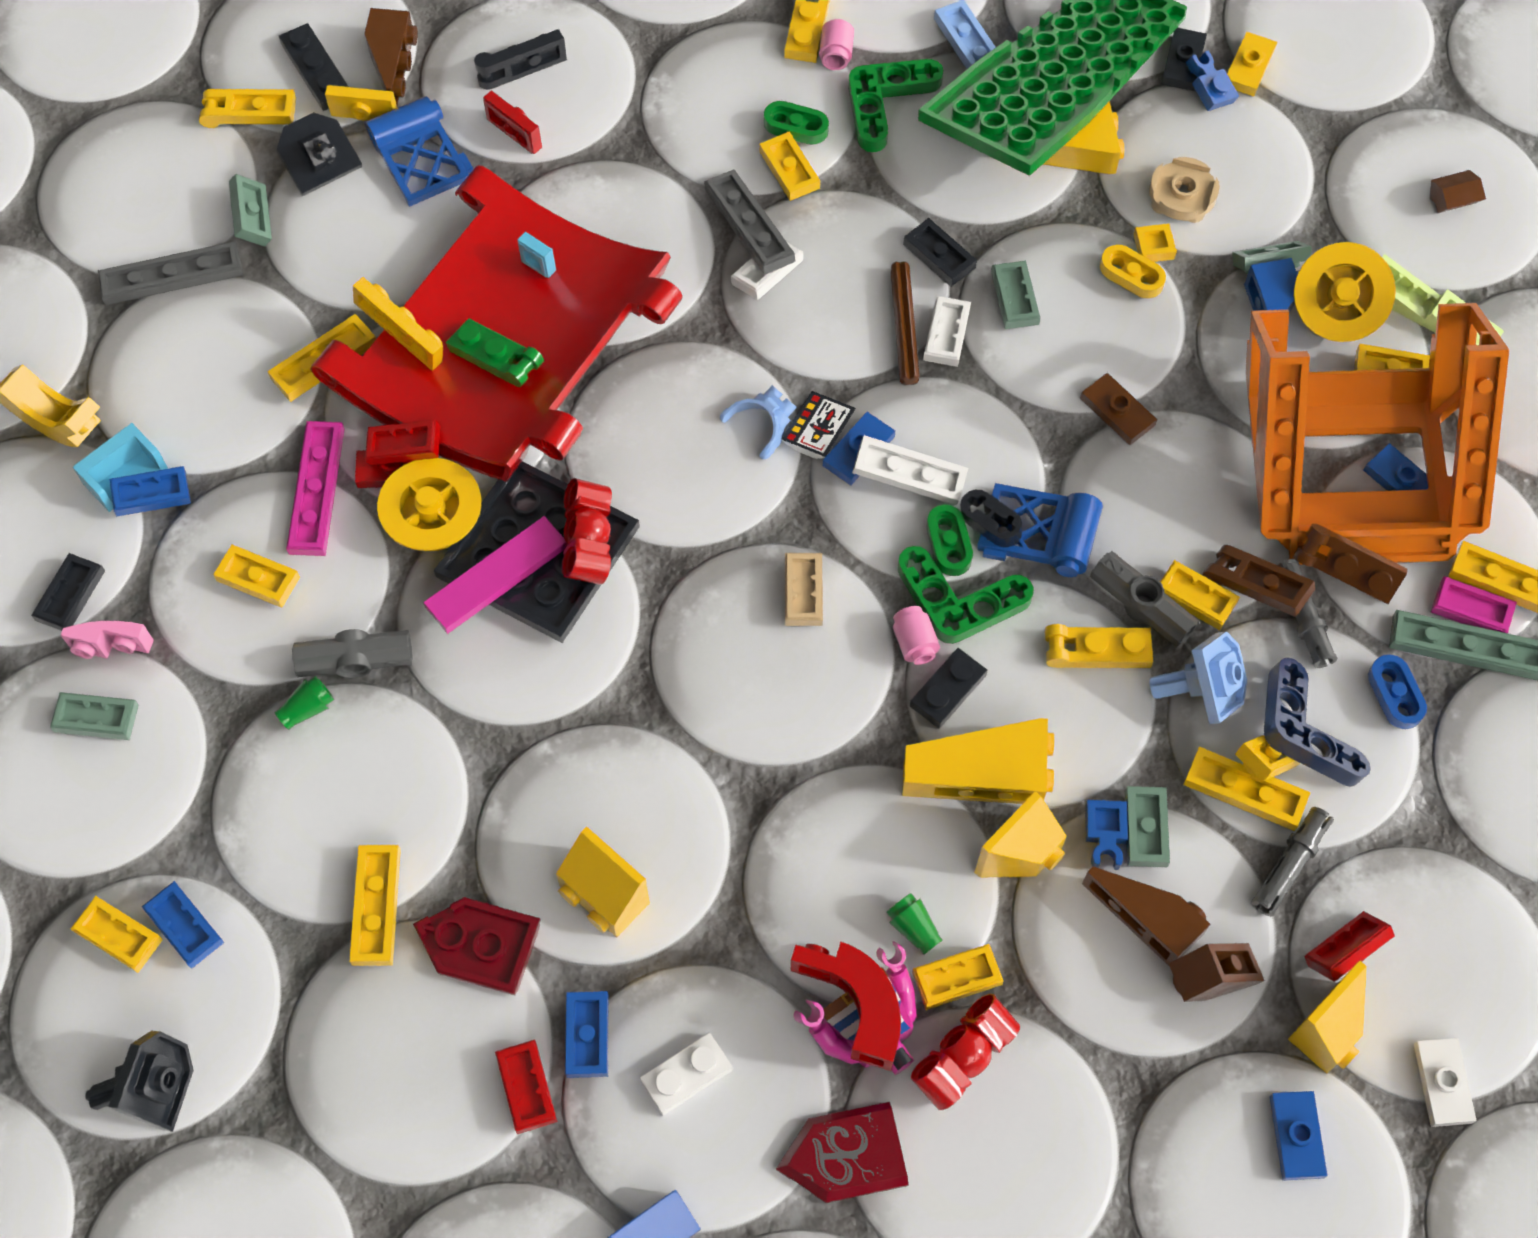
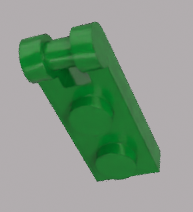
[446,318,544,387]

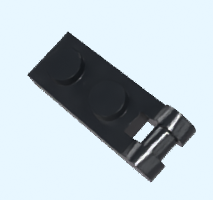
[474,29,567,90]

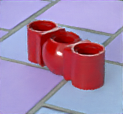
[562,478,612,585]
[911,994,1020,1110]

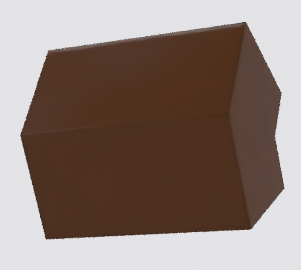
[1430,170,1486,213]

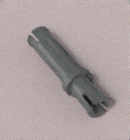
[1278,559,1338,668]
[1251,807,1334,917]

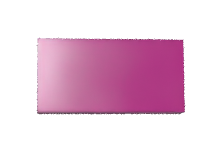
[1430,576,1517,633]

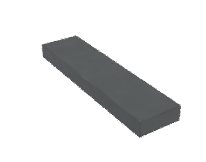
[704,169,796,275]
[98,241,243,305]

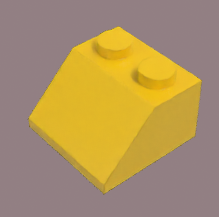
[556,826,650,937]

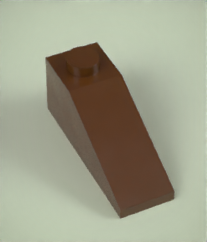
[1082,866,1211,967]

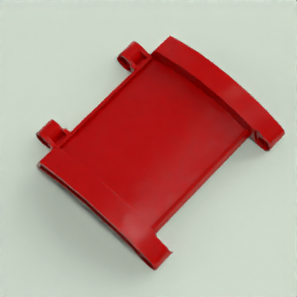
[310,165,682,482]

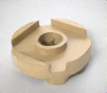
[1149,157,1220,223]

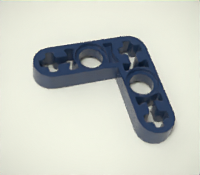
[1264,658,1371,787]

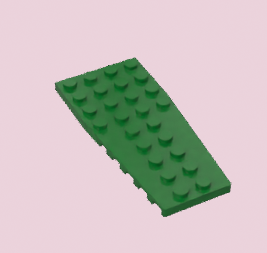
[918,0,1187,176]

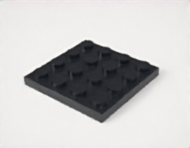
[434,461,640,643]

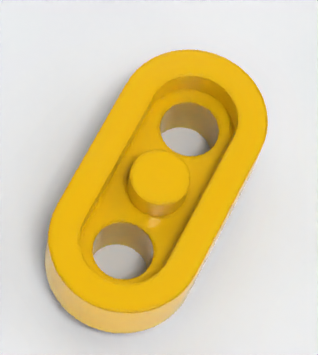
[1100,244,1166,298]

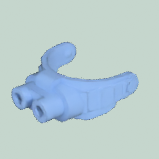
[720,385,797,460]

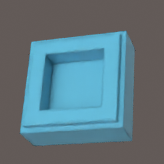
[518,232,556,278]

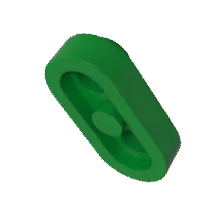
[764,101,829,145]
[926,504,973,576]

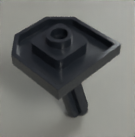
[277,112,362,196]
[85,1030,194,1132]

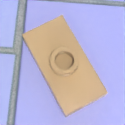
[785,553,823,626]

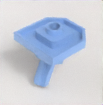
[1149,632,1247,724]

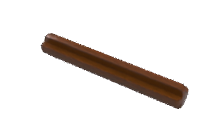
[891,261,919,385]

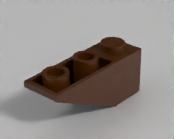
[364,8,418,106]

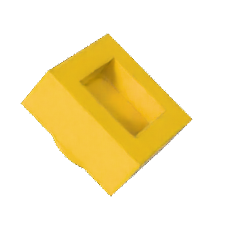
[1133,223,1177,262]

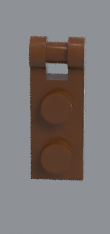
[1293,524,1408,604]
[1202,545,1315,617]

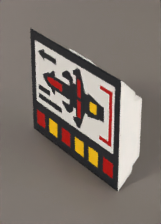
[781,391,856,459]

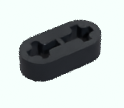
[960,489,1022,547]

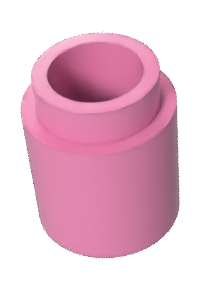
[819,19,854,70]
[893,606,940,665]

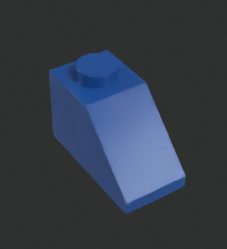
[1244,258,1299,313]

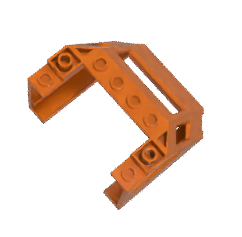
[1246,303,1509,565]

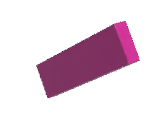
[286,421,345,556]
[423,516,568,634]

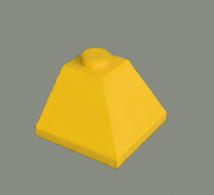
[974,791,1067,878]
[1288,961,1367,1074]

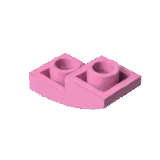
[61,621,154,659]

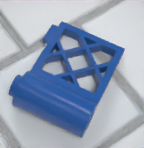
[365,96,473,207]
[978,483,1103,577]

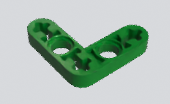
[848,59,944,152]
[897,546,1034,644]

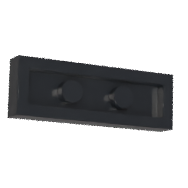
[279,23,349,111]

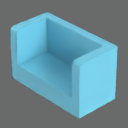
[73,423,168,512]

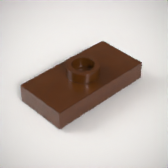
[1080,373,1158,445]

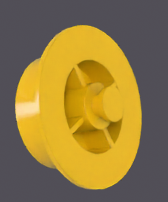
[1294,242,1396,342]
[377,458,482,551]

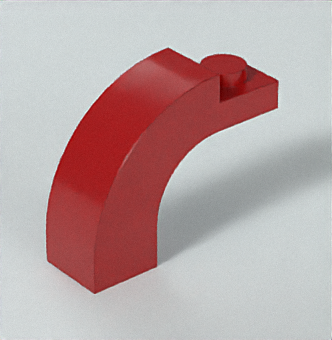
[790,941,901,1071]

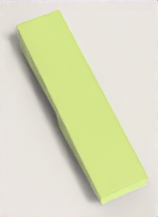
[1382,254,1504,345]

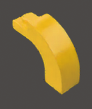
[0,364,101,447]

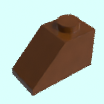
[1168,943,1265,1002]

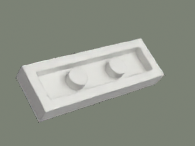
[852,435,968,505]

